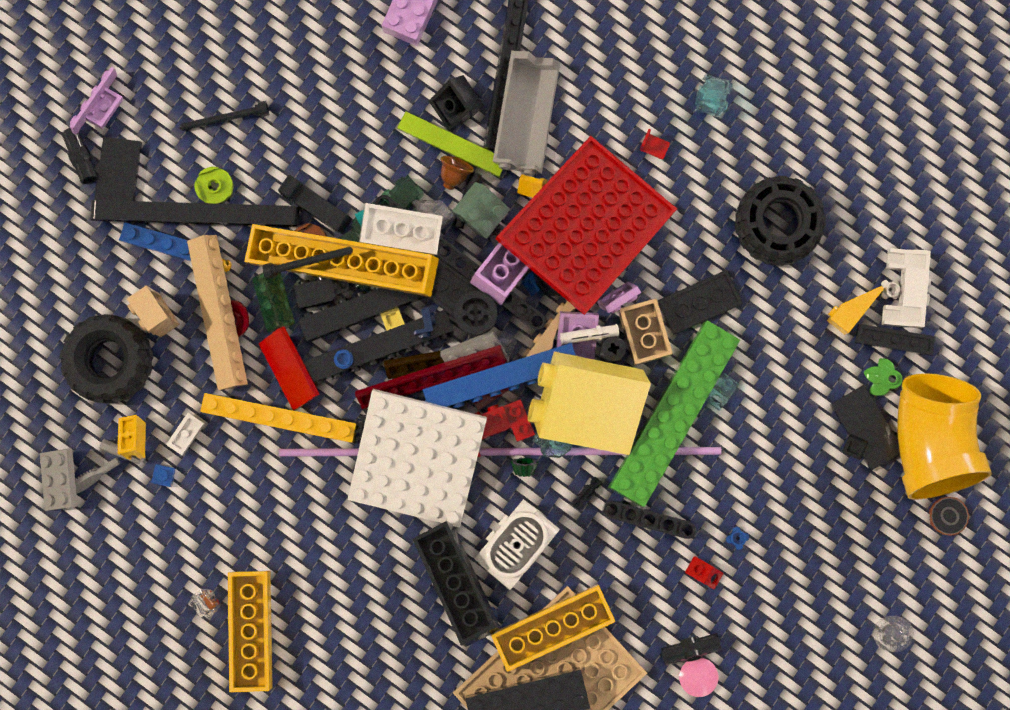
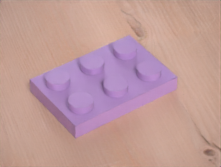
[556,311,599,360]

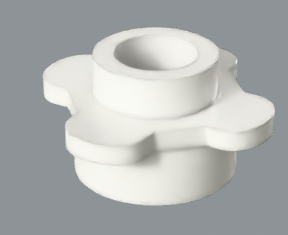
[881,280,900,299]

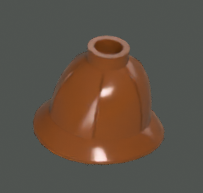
[440,156,474,190]

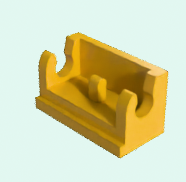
[118,415,146,460]

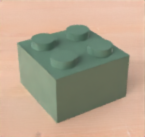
[452,182,510,239]

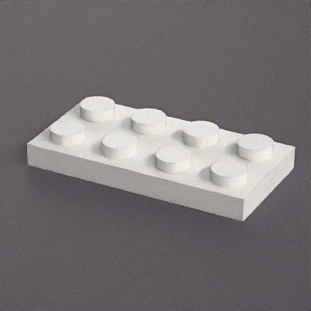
[359,203,443,255]

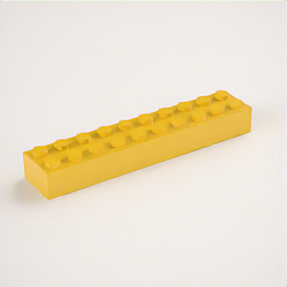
[244,224,439,297]

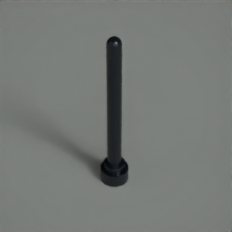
[179,101,270,131]
[263,247,353,280]

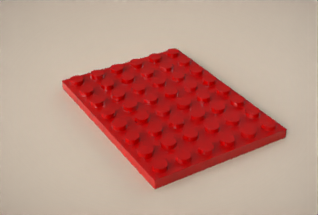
[496,136,677,315]

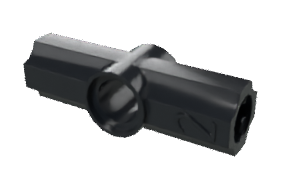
[661,633,722,666]

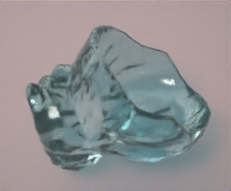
[533,432,572,458]

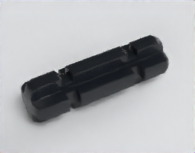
[571,477,602,510]

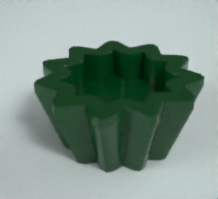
[511,457,539,477]

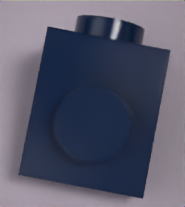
[414,308,436,339]

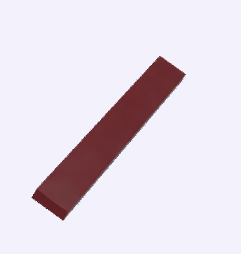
[355,345,507,409]

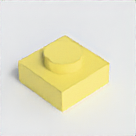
[380,307,405,330]

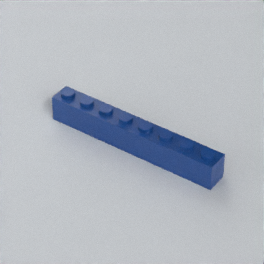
[423,343,576,409]

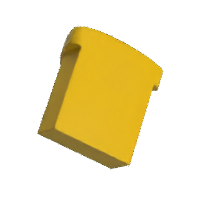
[517,174,547,198]

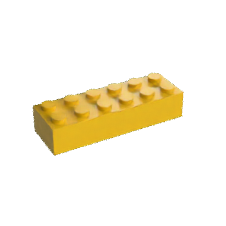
[228,570,273,692]
[491,584,615,672]

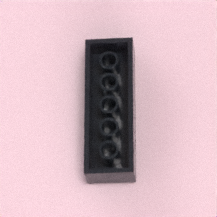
[412,521,501,647]
[465,667,590,710]

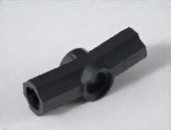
[61,128,98,185]

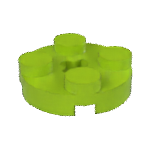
[194,167,234,204]

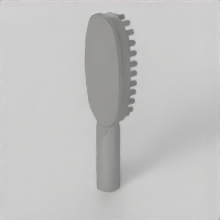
[75,457,120,494]

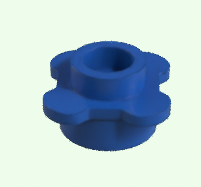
[726,527,749,550]

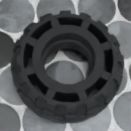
[735,176,826,266]
[59,314,153,404]

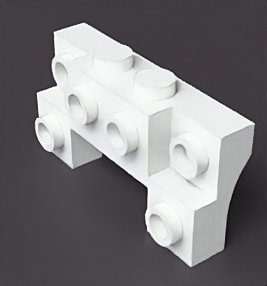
[882,248,931,328]

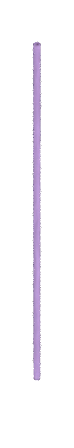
[279,447,721,456]

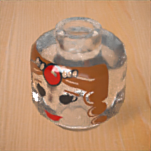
[190,588,220,618]

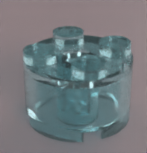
[695,74,733,117]

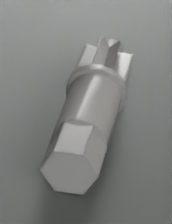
[99,439,146,464]

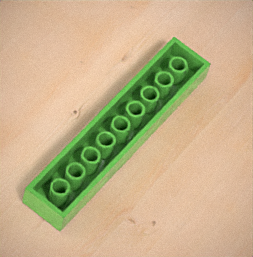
[608,320,740,507]

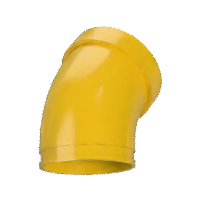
[897,374,992,500]

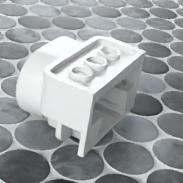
[474,499,560,590]

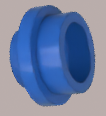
[334,349,353,369]

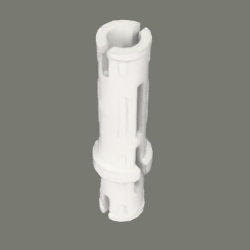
[560,324,619,345]

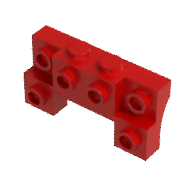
[473,399,535,458]

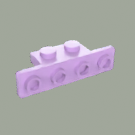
[70,67,123,135]

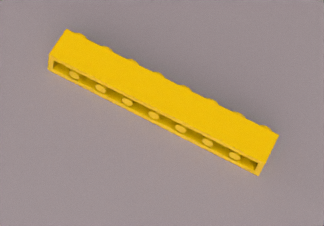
[200,393,358,443]

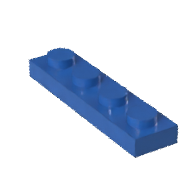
[119,222,191,261]

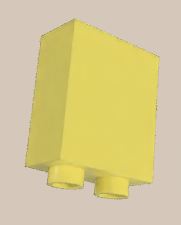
[528,351,651,455]

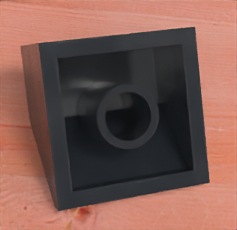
[429,75,484,131]

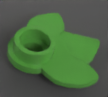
[864,358,903,396]

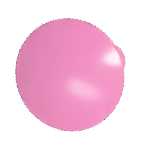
[679,658,718,697]

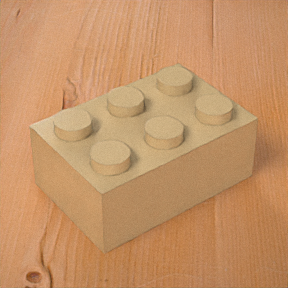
[127,286,180,337]
[618,299,673,366]

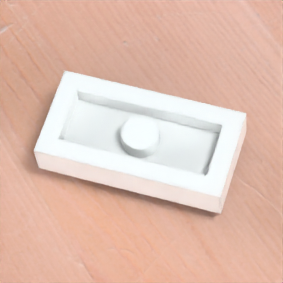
[166,413,205,455]

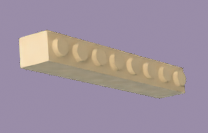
[187,235,248,390]

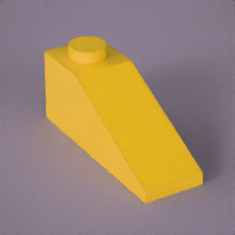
[827,286,884,335]

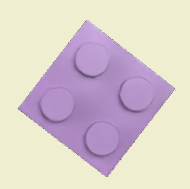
[597,281,641,313]

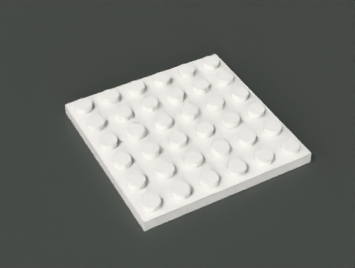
[348,389,487,528]

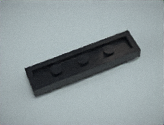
[855,324,935,356]

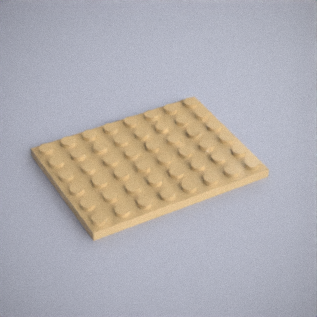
[453,586,647,710]

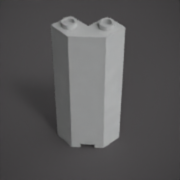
[493,51,560,176]

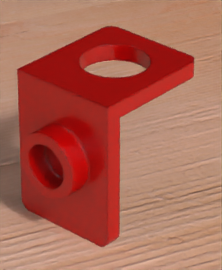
[640,129,670,160]
[685,556,723,590]

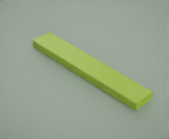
[397,111,503,177]

